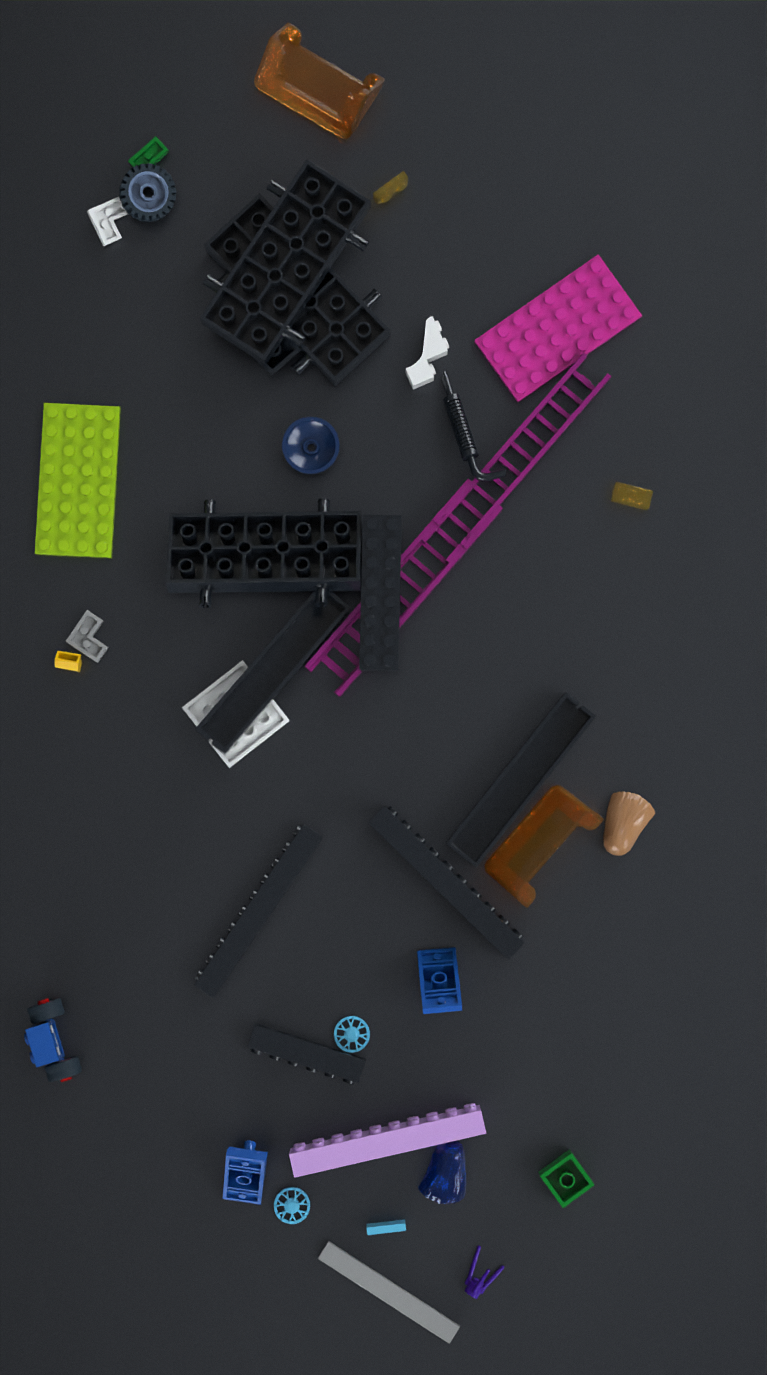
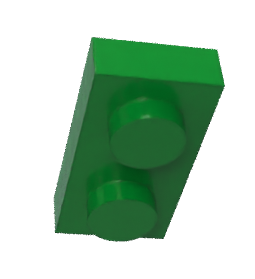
[128,136,169,168]

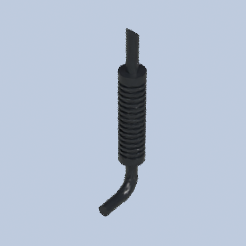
[441,370,506,482]

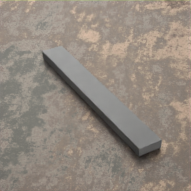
[318,1241,460,1344]

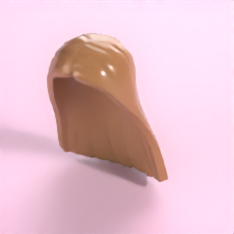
[603,791,655,856]

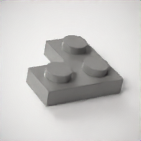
[66,610,109,663]

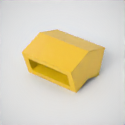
[55,651,82,672]

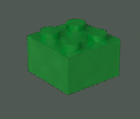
[538,1149,594,1208]

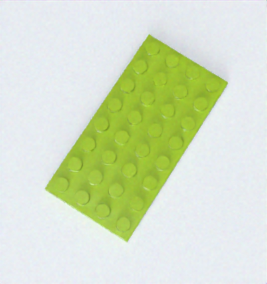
[35,403,121,558]

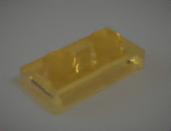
[373,171,408,204]
[611,482,653,510]

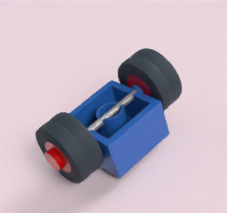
[24,998,82,1082]

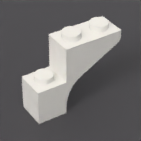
[405,316,449,389]

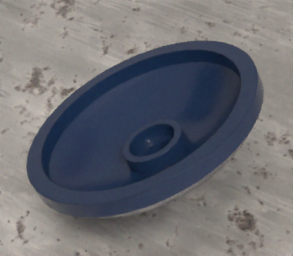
[282,417,339,474]

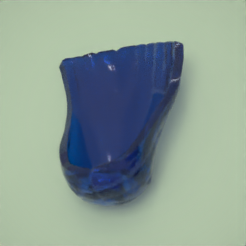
[418,1140,467,1204]

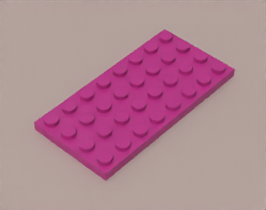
[474,254,642,403]

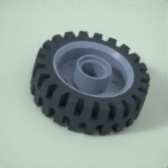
[119,163,176,222]

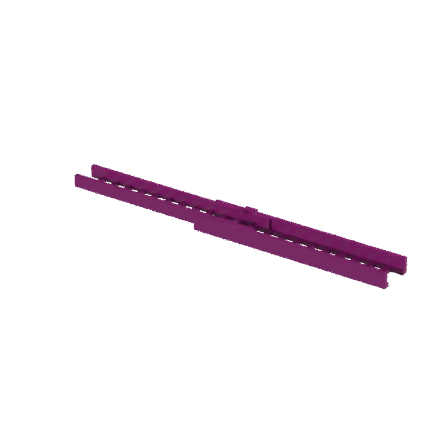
[305,353,611,697]

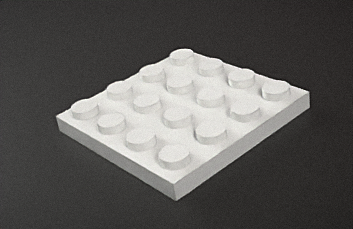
[182,660,290,768]

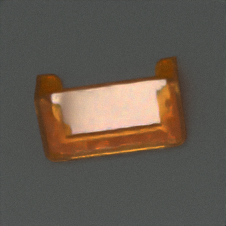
[254,22,385,139]
[485,785,604,908]

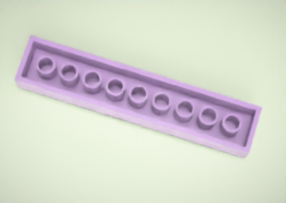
[289,1103,486,1178]

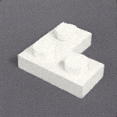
[87,197,128,246]

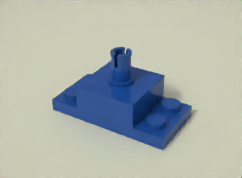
[417,947,463,1014]
[223,1140,268,1205]

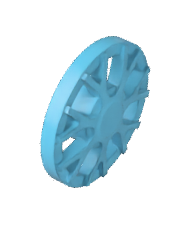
[334,1016,370,1053]
[274,1187,310,1224]

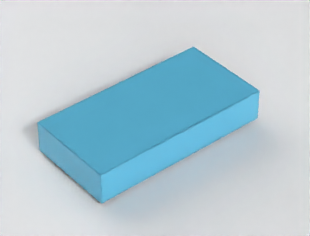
[366,1219,406,1235]

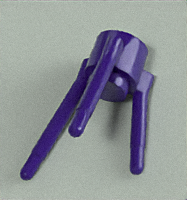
[464,1246,504,1299]

